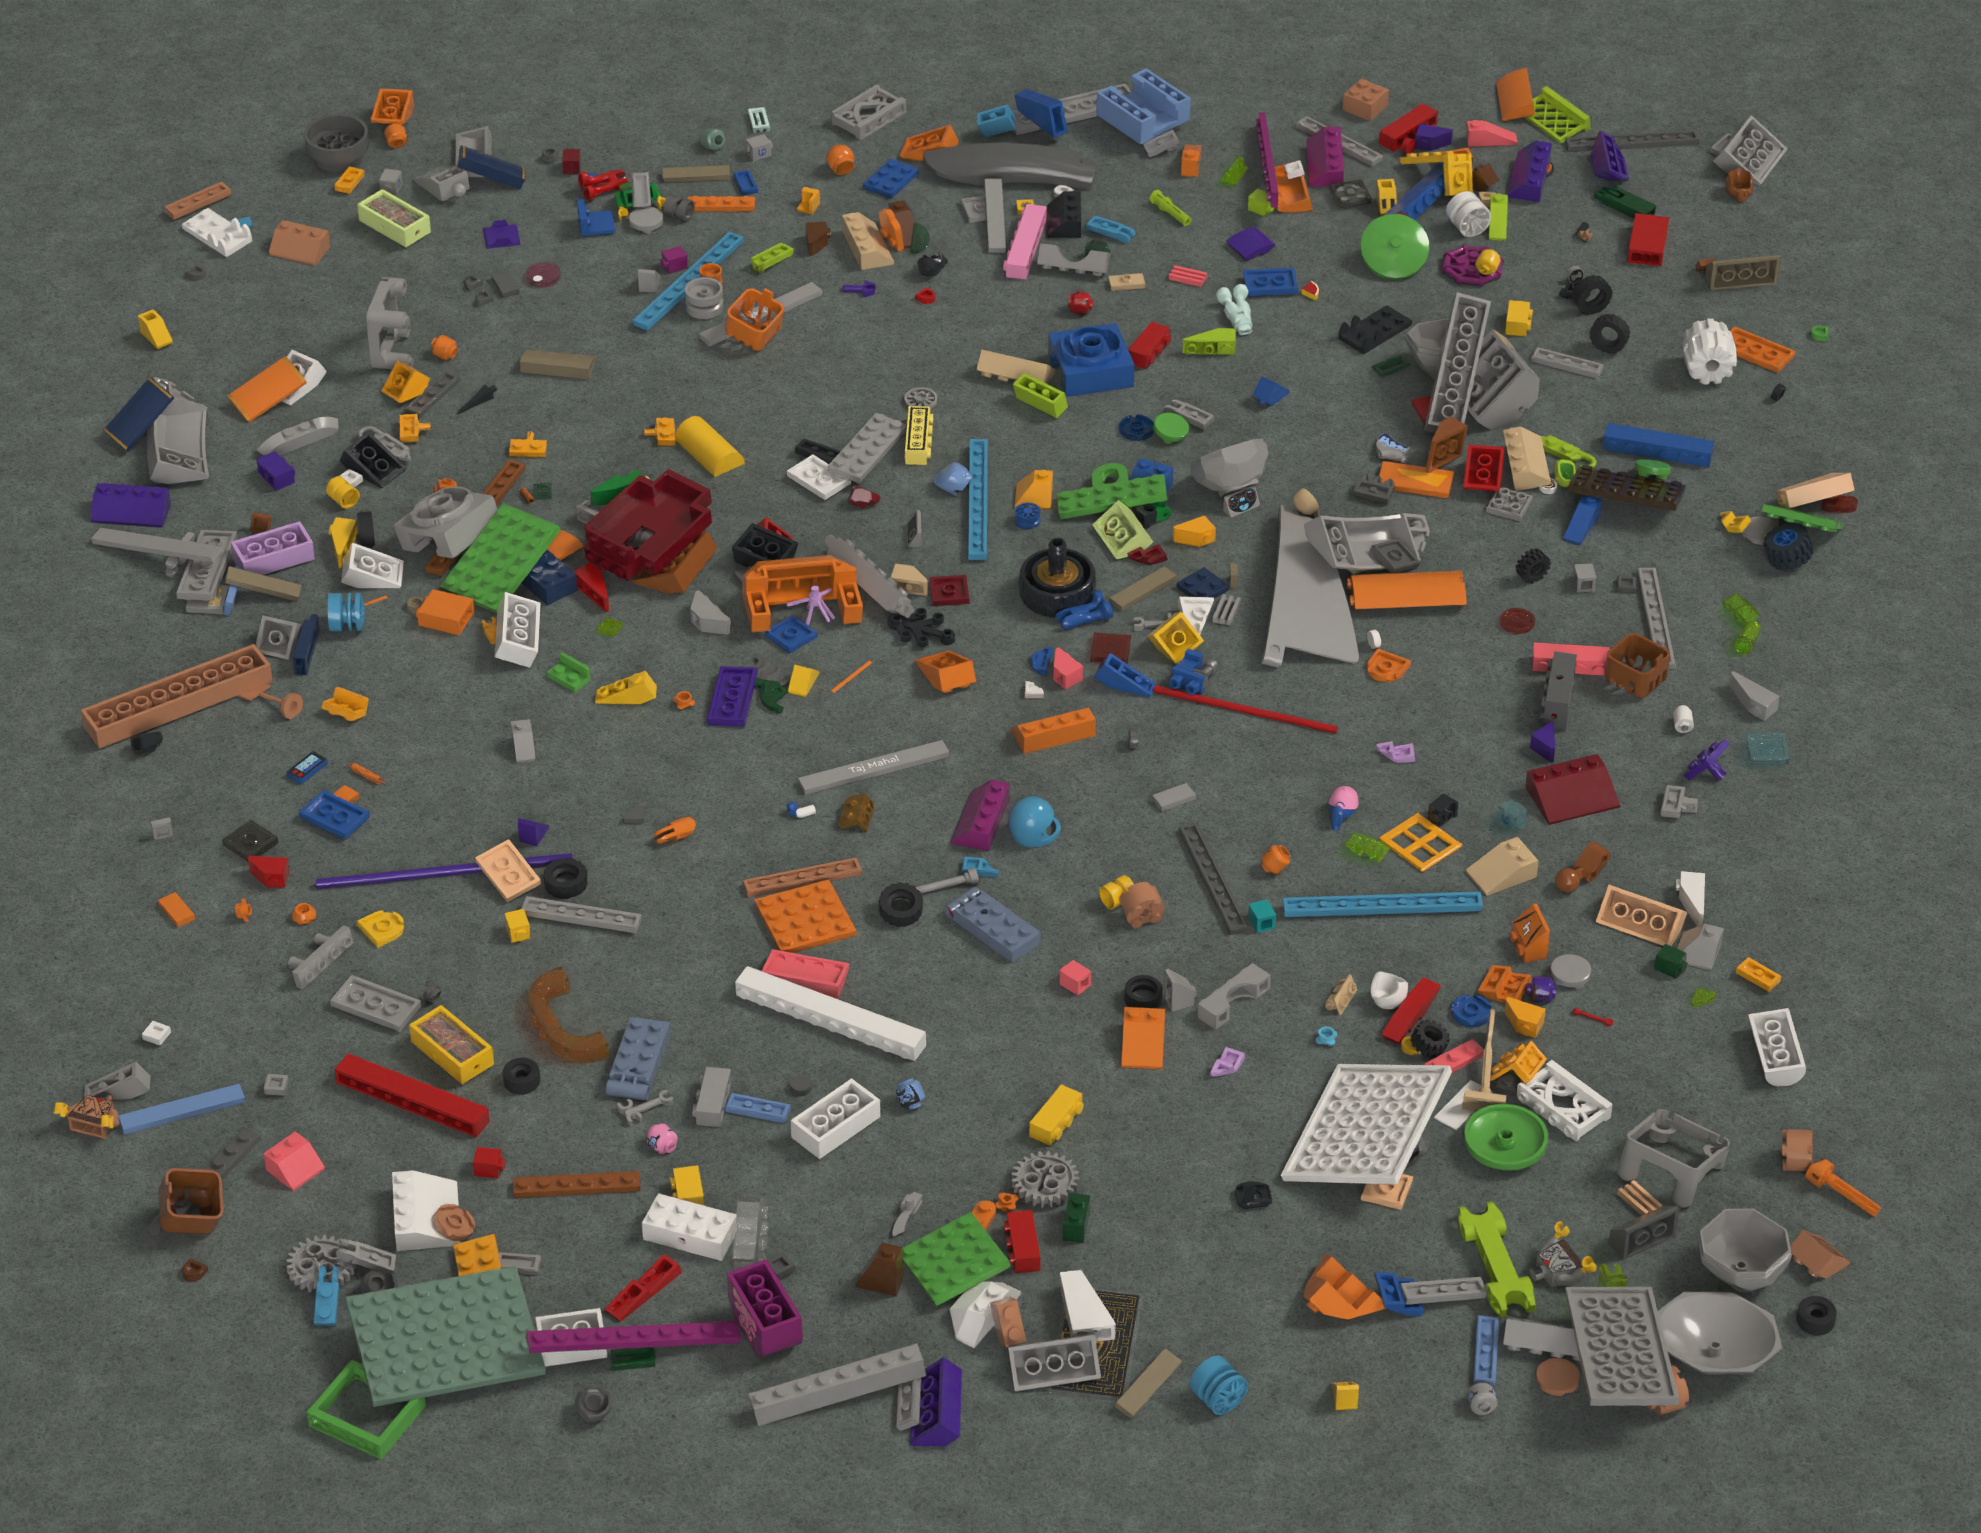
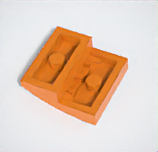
[547,530,584,560]
[1478,965,1532,1004]

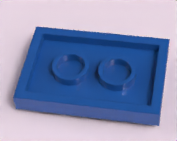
[863,159,919,199]
[1243,268,1298,296]
[299,790,370,839]

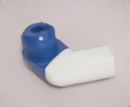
[786,802,816,818]

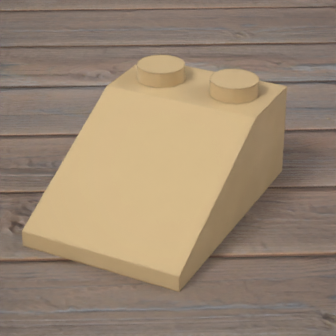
[1466,837,1538,896]

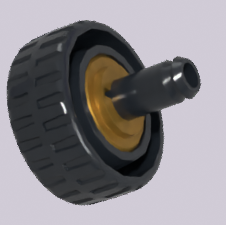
[1019,538,1096,618]

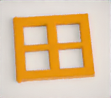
[1379,813,1462,872]

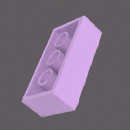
[231,521,315,575]

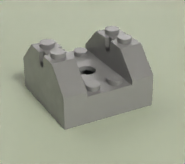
[1467,329,1540,430]

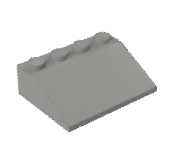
[1713,115,1788,186]

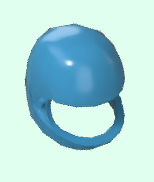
[1008,796,1061,848]

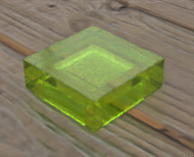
[597,617,623,638]

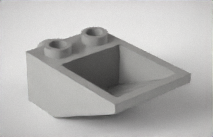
[414,165,470,201]

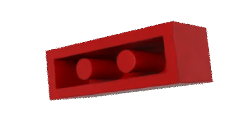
[1128,322,1172,369]
[1003,1210,1041,1273]

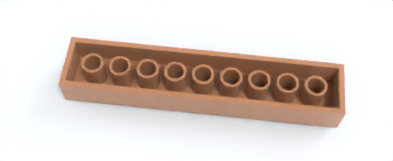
[81,644,273,749]

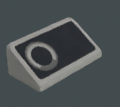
[907,510,922,547]

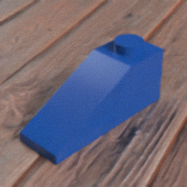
[1563,495,1603,545]
[1094,653,1157,697]

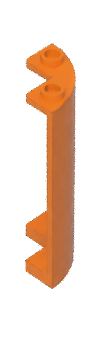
[1347,570,1467,610]

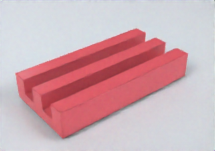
[1169,265,1207,287]

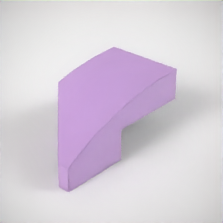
[1377,741,1416,763]
[1210,1047,1245,1077]

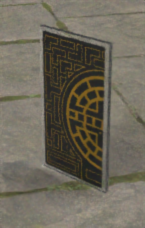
[1047,1288,1144,1402]

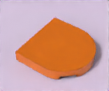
[1367,649,1411,682]

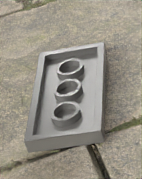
[330,975,421,1032]

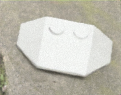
[950,1282,1021,1348]

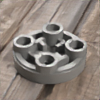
[629,207,663,234]
[1550,954,1591,989]

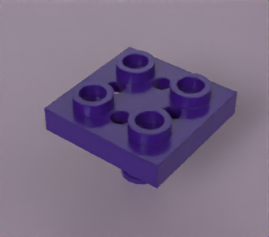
[1684,739,1730,781]

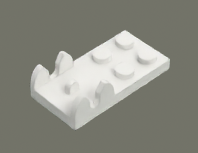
[182,208,252,257]

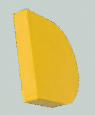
[356,910,404,948]

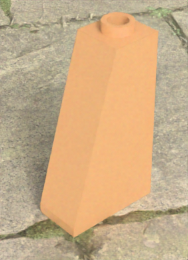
[1777,473,1854,508]

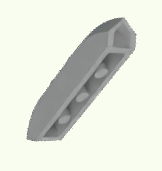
[257,417,338,456]

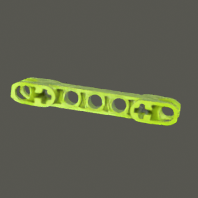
[1457,1201,1536,1318]

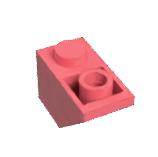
[1053,647,1083,690]

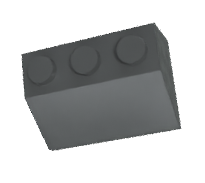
[1609,1206,1679,1260]

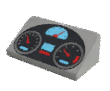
[1223,485,1260,517]

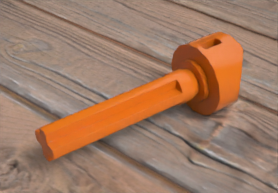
[1805,1158,1881,1217]

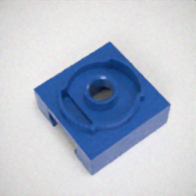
[1048,323,1134,397]

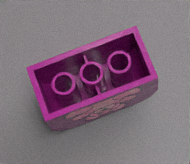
[727,1259,803,1358]

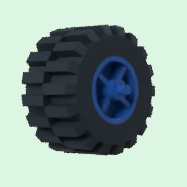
[1763,523,1814,571]

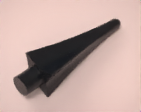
[458,385,497,414]

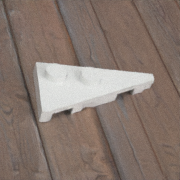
[1178,597,1214,635]

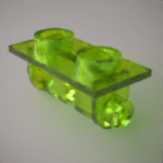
[1220,157,1248,186]

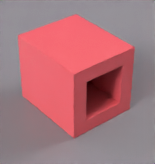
[1059,960,1091,995]

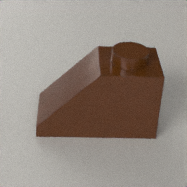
[806,221,831,256]

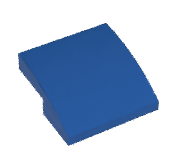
[1374,1272,1424,1316]

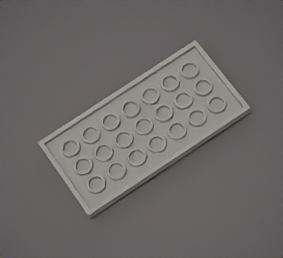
[1565,1287,1679,1406]

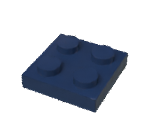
[1177,567,1229,599]

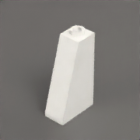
[1060,1270,1115,1342]

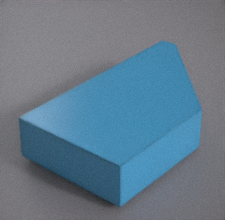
[962,857,998,877]

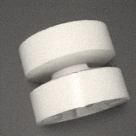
[1446,191,1491,237]

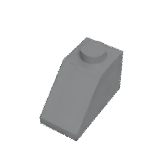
[511,719,536,763]
[1164,969,1197,1011]

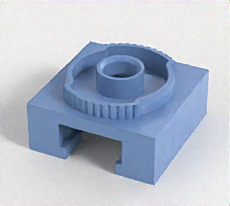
[1096,68,1191,145]

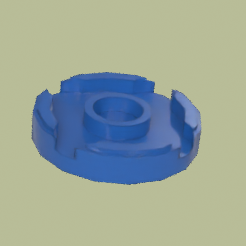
[1451,994,1492,1027]

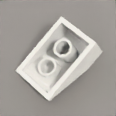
[281,350,327,406]
[341,543,404,588]

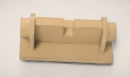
[1325,974,1357,1015]

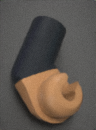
[1577,222,1593,241]

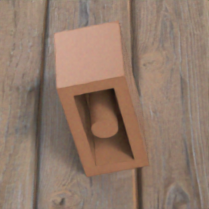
[990,1297,1026,1347]

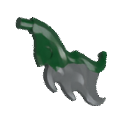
[752,656,789,714]

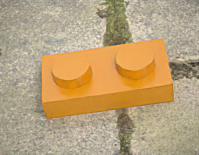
[334,167,365,194]
[1736,957,1781,992]

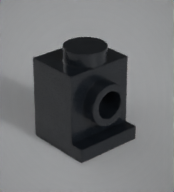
[1428,793,1459,826]

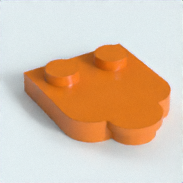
[879,208,905,252]

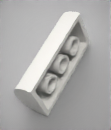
[1748,1008,1806,1086]

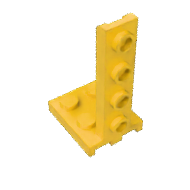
[1400,151,1473,196]

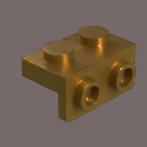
[838,792,875,832]

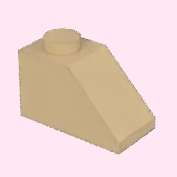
[891,564,928,596]

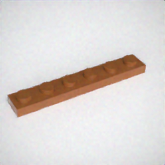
[513,1171,640,1198]

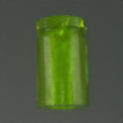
[1734,620,1761,654]

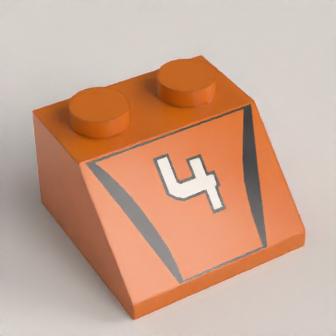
[1509,903,1550,963]

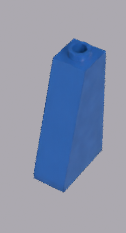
[1014,89,1067,138]

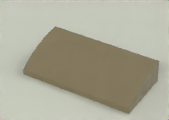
[520,349,597,379]

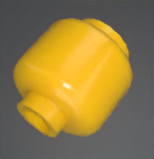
[1475,249,1501,275]

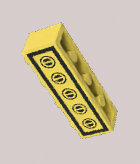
[905,406,934,465]

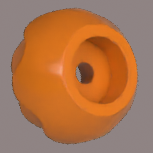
[291,903,316,925]

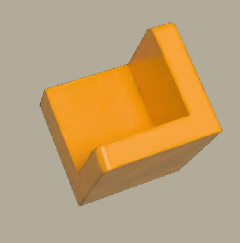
[797,187,820,214]

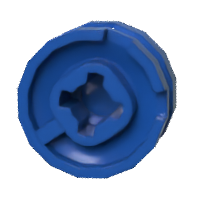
[1015,502,1041,529]

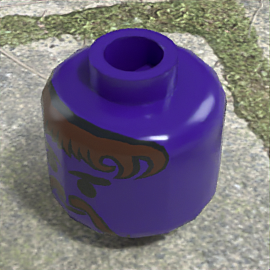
[1526,976,1556,1003]

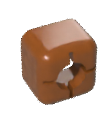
[158,1168,224,1234]

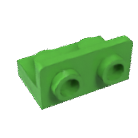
[547,652,590,692]

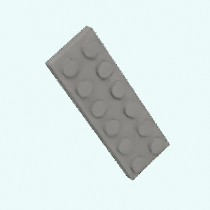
[827,413,907,484]
[176,530,238,601]

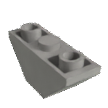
[690,590,731,635]

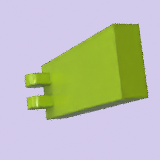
[750,243,794,274]

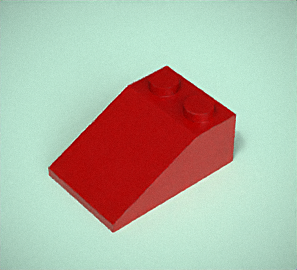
[1463,444,1504,492]

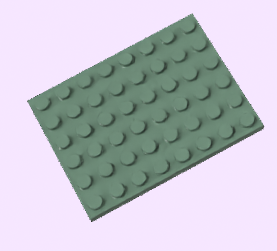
[346,1266,546,1407]

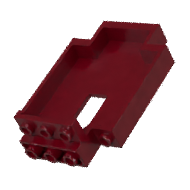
[584,469,712,581]

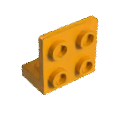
[1490,1041,1547,1084]

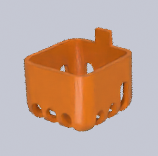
[725,288,784,351]

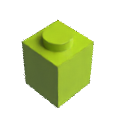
[1248,188,1274,217]

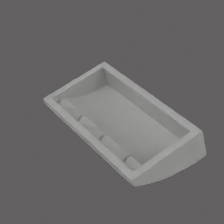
[456,126,492,177]

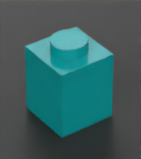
[1248,899,1276,933]

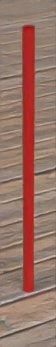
[1154,685,1338,734]

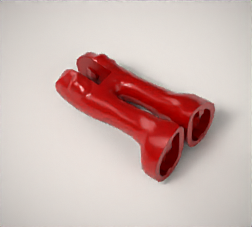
[578,169,629,201]

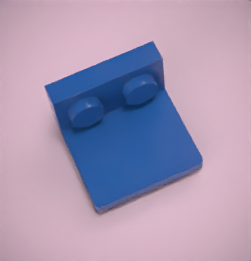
[577,199,615,236]

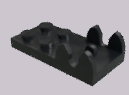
[1339,305,1412,354]

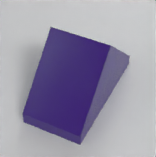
[1530,723,1555,762]
[518,818,550,846]

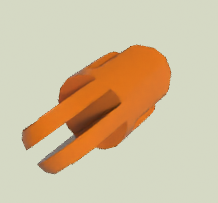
[654,817,696,844]

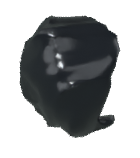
[917,252,948,276]

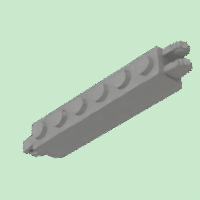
[824,535,914,618]

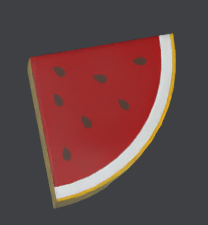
[1301,281,1319,300]

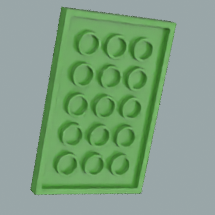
[440,503,561,613]

